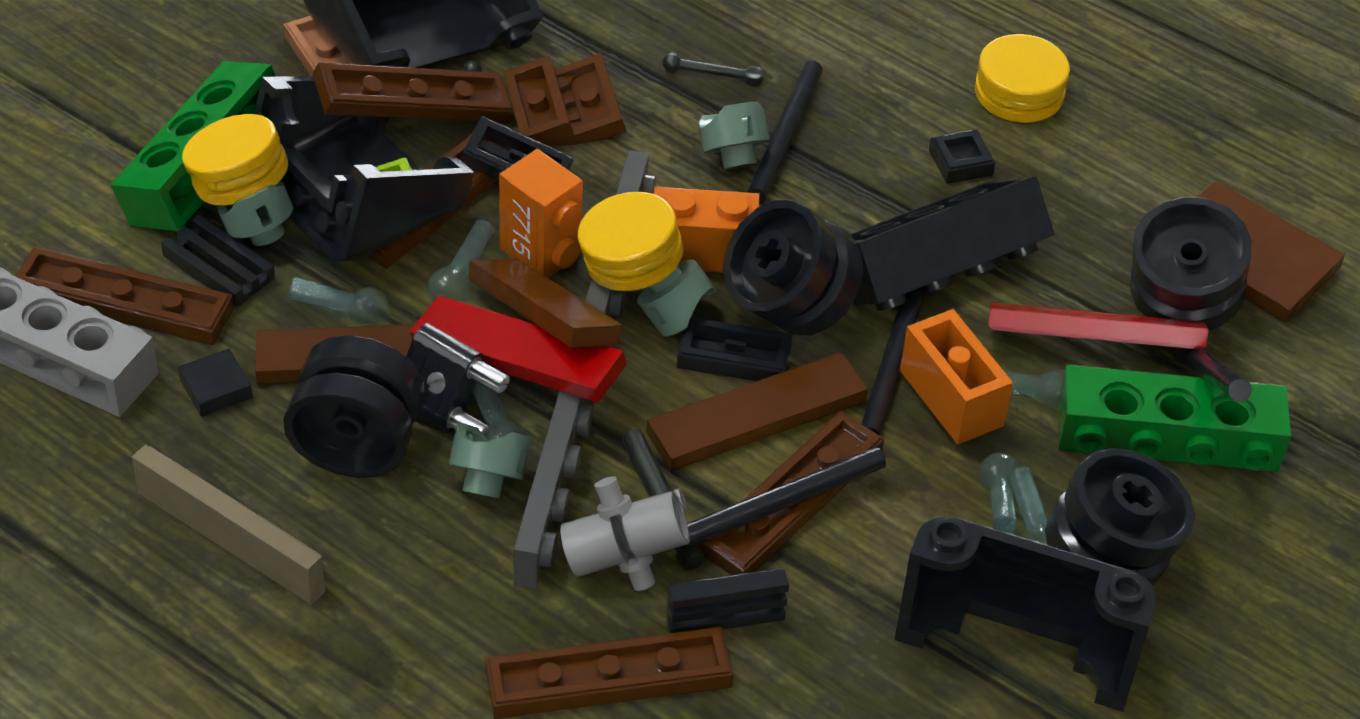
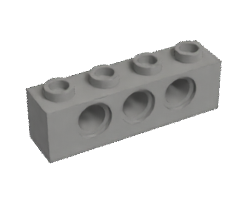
[0,267,158,417]

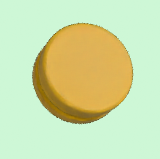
[975,34,1070,123]
[182,114,288,205]
[578,192,683,291]

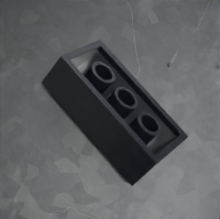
[850,176,1055,311]

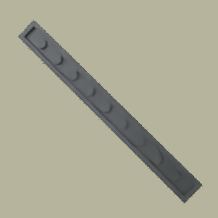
[514,150,656,589]

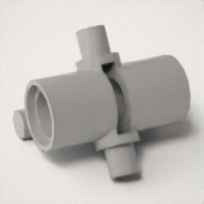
[560,476,690,591]

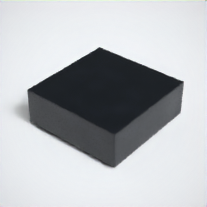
[929,129,995,184]
[178,348,253,417]

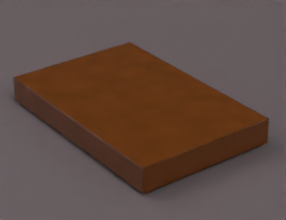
[1197,180,1345,322]

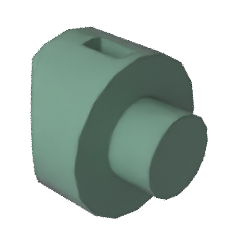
[699,102,770,170]
[217,181,294,246]
[637,259,717,337]
[448,422,532,499]

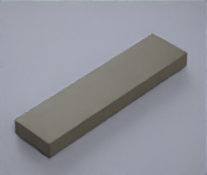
[132,444,325,605]

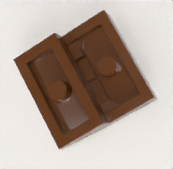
[503,53,627,146]

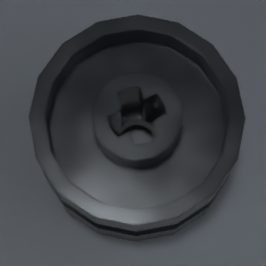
[1130,197,1252,331]
[723,200,863,336]
[283,335,424,478]
[1045,448,1195,586]

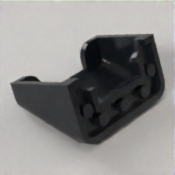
[303,0,544,68]
[254,76,474,262]
[894,516,1156,712]

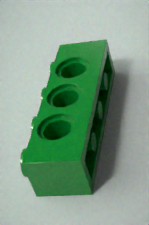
[110,61,276,231]
[1058,364,1291,472]

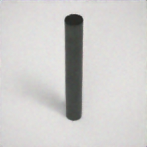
[622,429,705,570]

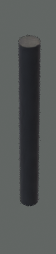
[747,60,823,204]
[861,287,925,436]
[1180,348,1252,402]
[683,447,886,549]

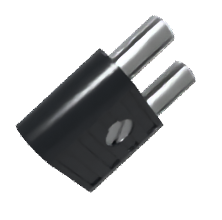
[406,323,510,437]

